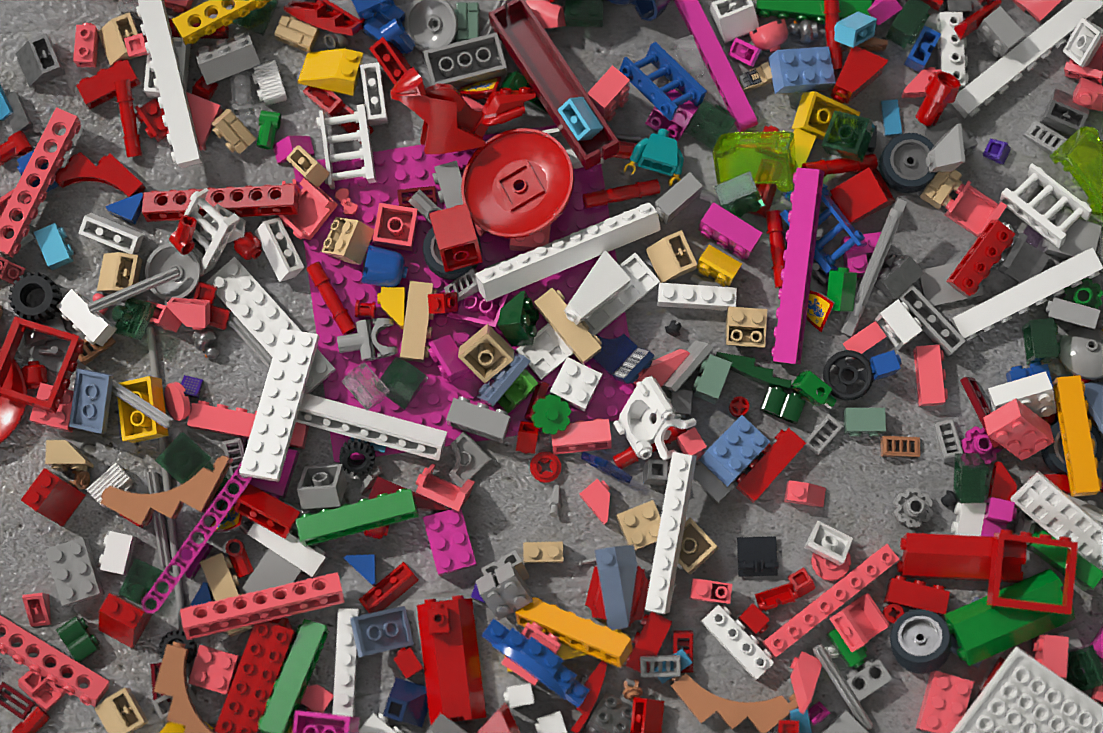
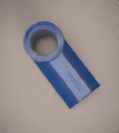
[380,18,415,54]

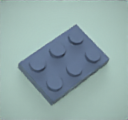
[476,353,531,406]
[69,368,114,434]
[350,606,414,657]

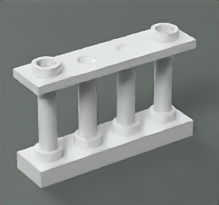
[317,104,377,189]
[999,163,1092,248]
[174,188,240,276]

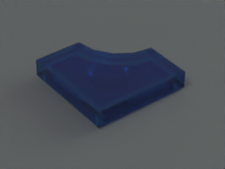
[593,334,638,375]
[581,452,633,483]

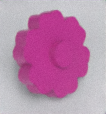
[960,426,1001,465]

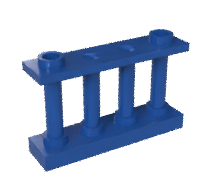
[619,42,707,121]
[780,185,867,274]

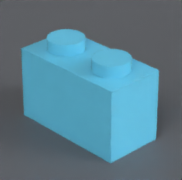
[834,12,877,48]
[558,97,603,141]
[34,223,74,271]

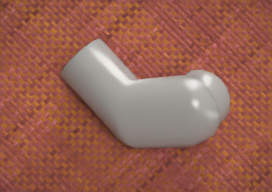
[699,190,724,208]

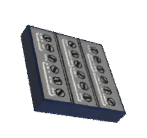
[612,347,655,384]

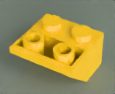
[697,244,742,287]

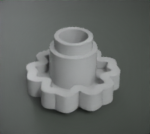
[893,488,933,528]

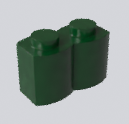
[760,386,806,424]
[56,616,100,663]

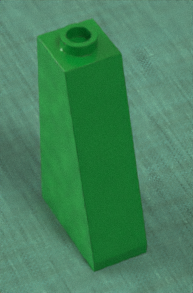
[1027,530,1103,591]

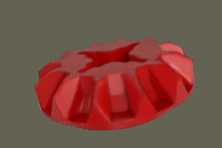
[530,451,561,483]

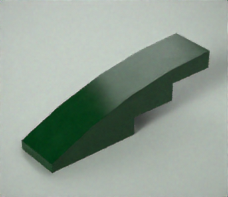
[715,352,792,391]

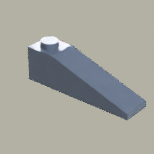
[594,545,637,630]

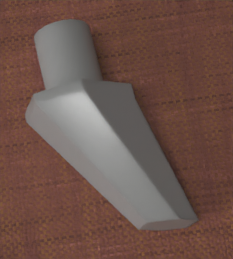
[690,273,721,287]
[360,466,383,495]
[548,485,561,517]

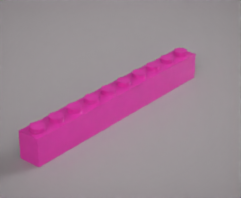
[771,168,824,365]

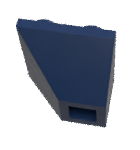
[383,677,428,728]

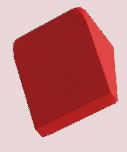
[191,75,219,101]
[787,568,815,598]

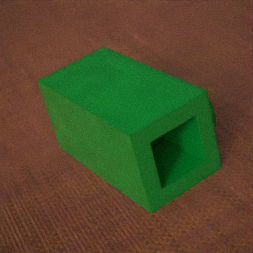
[827,267,857,311]
[826,628,867,668]

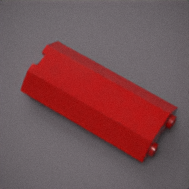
[897,533,1027,583]
[417,595,486,725]

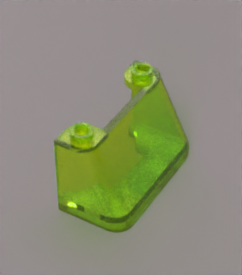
[1049,126,1103,216]
[712,131,795,193]

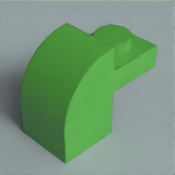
[497,369,538,413]

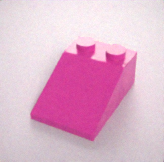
[447,282,515,335]

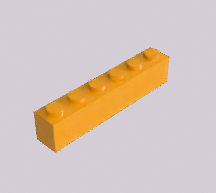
[1052,375,1102,497]
[515,597,633,668]

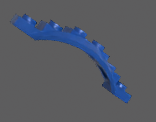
[481,618,590,708]

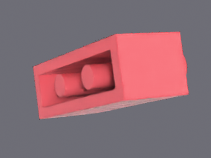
[913,345,948,407]
[551,418,612,455]

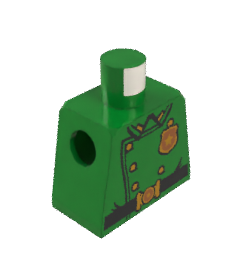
[790,371,837,409]

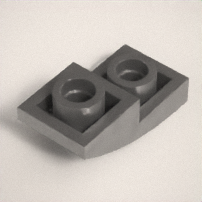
[23,318,66,347]

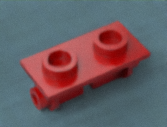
[755,582,798,612]

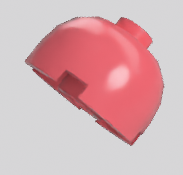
[749,19,788,53]

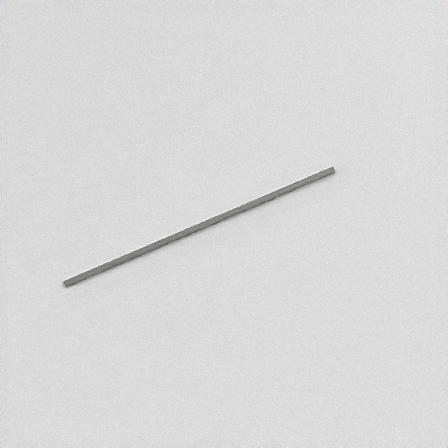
[146,327,192,675]

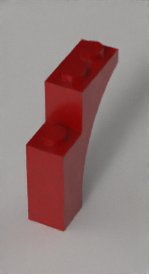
[55,152,146,197]

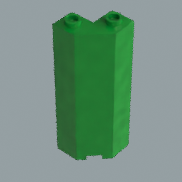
[944,569,1075,666]

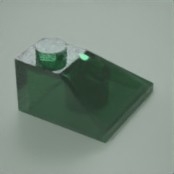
[373,356,428,410]

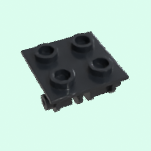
[737,536,779,577]

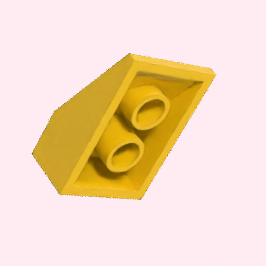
[298,49,363,96]
[791,91,860,148]

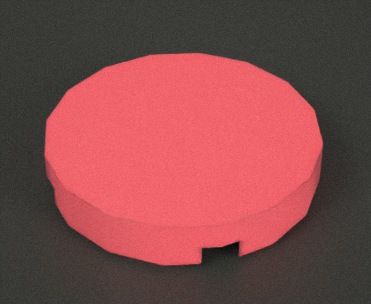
[164,382,190,421]
[811,552,851,581]

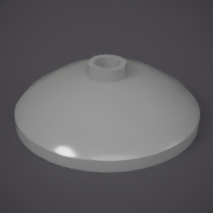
[405,0,458,51]
[145,243,201,300]
[1058,326,1103,379]

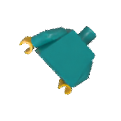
[624,129,684,186]

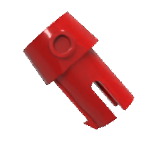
[915,71,961,127]

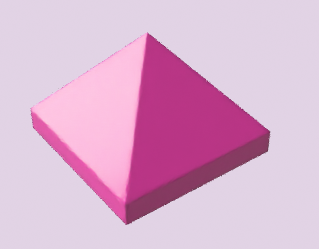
[808,701,830,725]

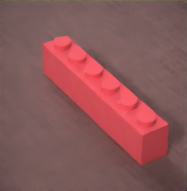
[187,400,309,449]

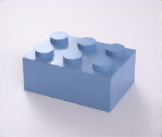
[768,47,836,94]
[699,415,771,487]

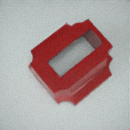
[585,566,650,627]

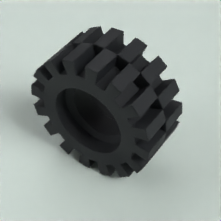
[339,438,375,476]
[158,630,196,664]

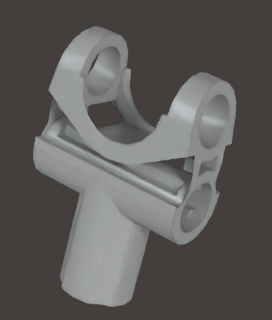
[337,318,398,361]

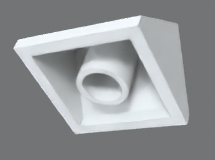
[1063,18,1103,67]
[804,520,853,566]

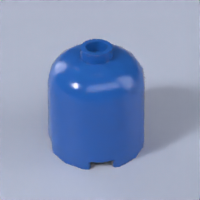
[361,245,408,287]

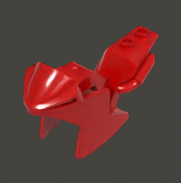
[390,66,536,154]

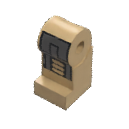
[736,62,773,93]

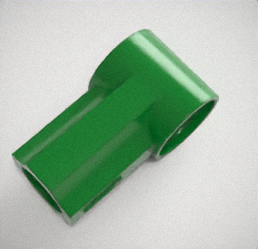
[256,110,281,150]

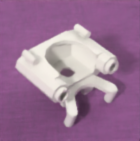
[613,376,696,460]

